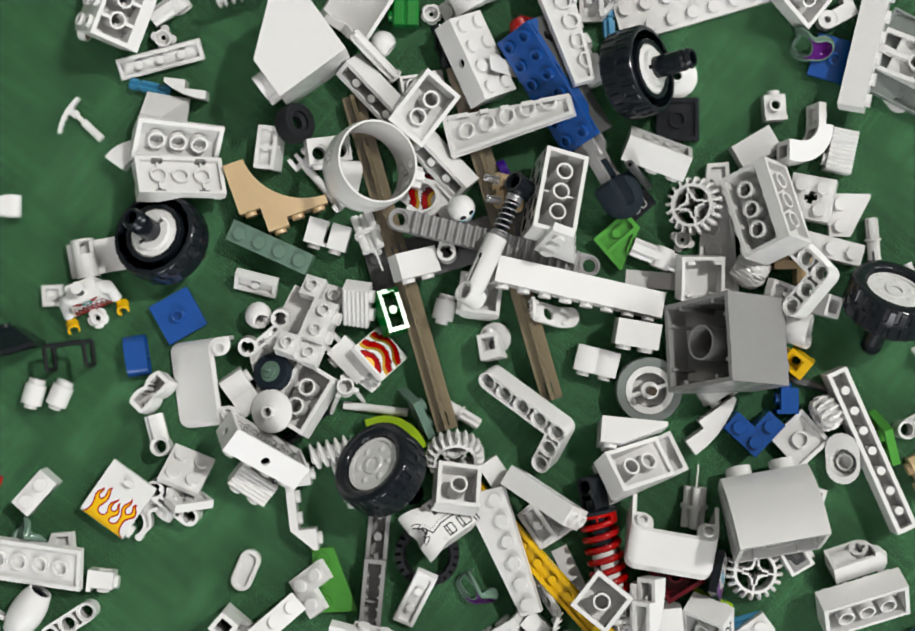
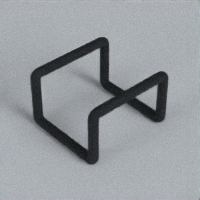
[42,339,96,373]

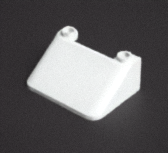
[171,335,240,428]

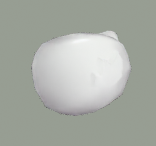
[785,308,815,349]

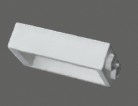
[500,465,589,531]

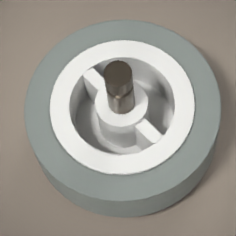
[615,357,682,421]

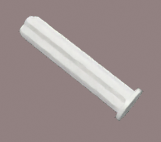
[349,29,401,84]

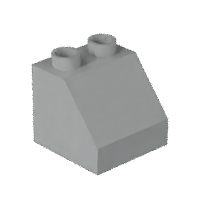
[664,290,789,394]

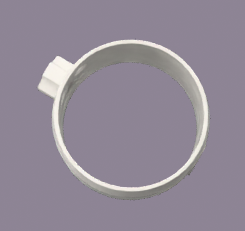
[322,119,425,212]

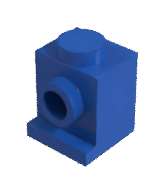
[773,383,799,414]

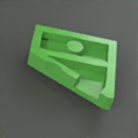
[867,409,901,466]

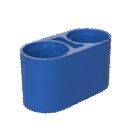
[122,334,152,378]

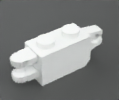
[326,331,381,393]

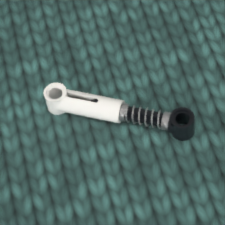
[455,171,535,310]

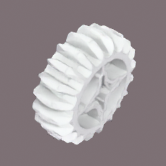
[665,176,724,236]
[425,428,484,473]
[725,551,783,600]

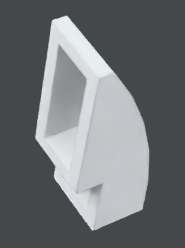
[683,396,737,455]
[632,575,666,631]

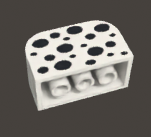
[520,145,589,241]

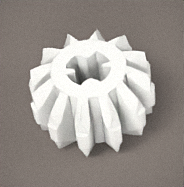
[808,394,844,432]

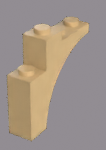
[222,159,329,236]

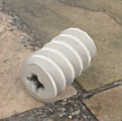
[308,434,352,469]

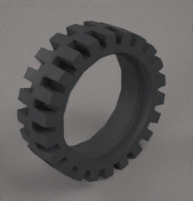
[395,530,459,586]

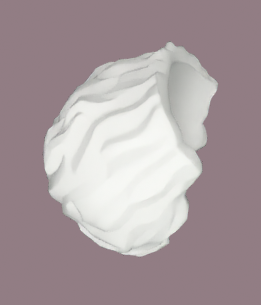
[729,252,771,290]

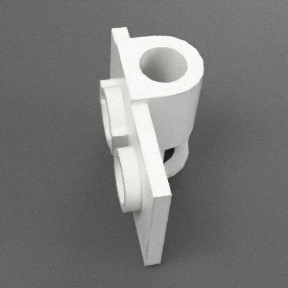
[66,236,126,280]

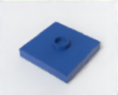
[805,32,852,85]
[149,286,208,345]

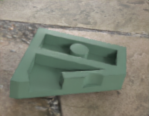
[398,386,436,440]

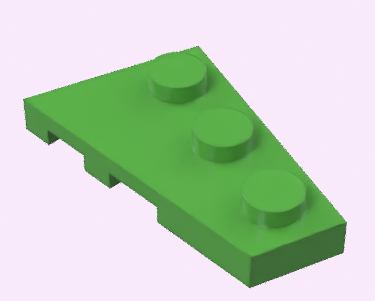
[312,546,359,613]

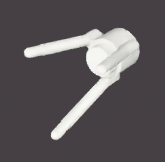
[329,375,366,415]

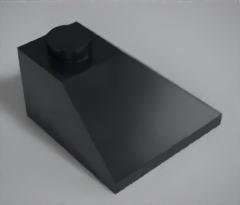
[0,323,46,357]

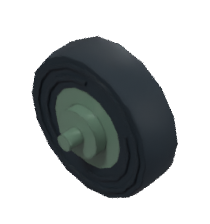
[253,353,292,391]

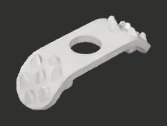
[528,296,579,329]
[533,577,564,631]

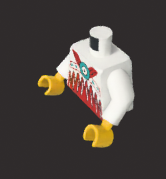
[59,276,130,335]

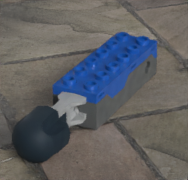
[497,15,643,220]

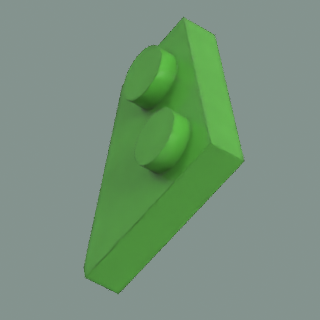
[592,217,640,271]

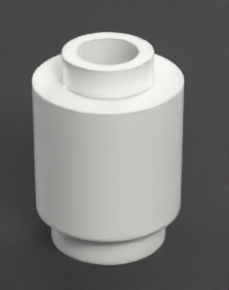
[432,293,457,326]
[20,377,47,410]
[46,378,74,412]

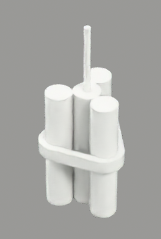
[350,212,385,271]
[680,464,708,530]

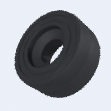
[274,103,315,144]

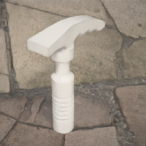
[58,96,105,143]

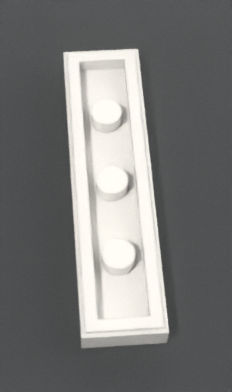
[115,37,206,81]

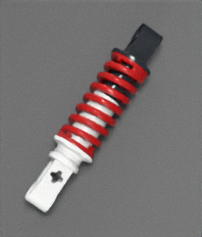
[577,473,632,631]

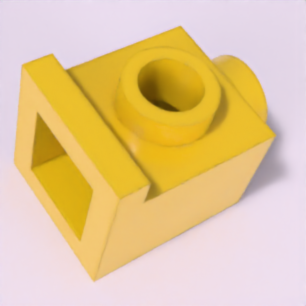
[787,345,816,380]

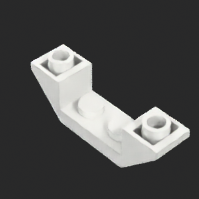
[285,461,323,550]

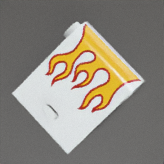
[80,459,157,540]

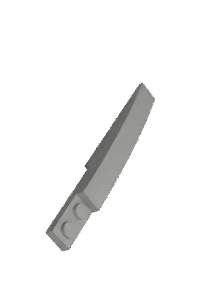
[359,515,391,627]

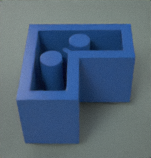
[722,409,785,458]

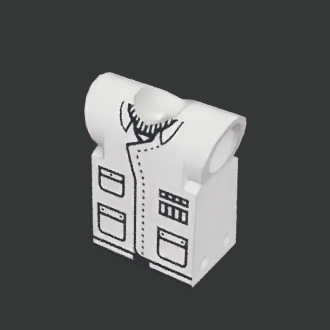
[398,499,480,563]

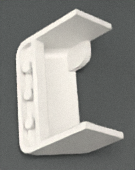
[624,494,719,580]

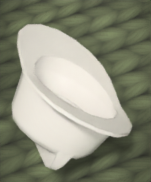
[825,433,860,484]

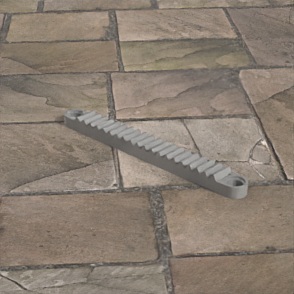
[387,208,600,276]

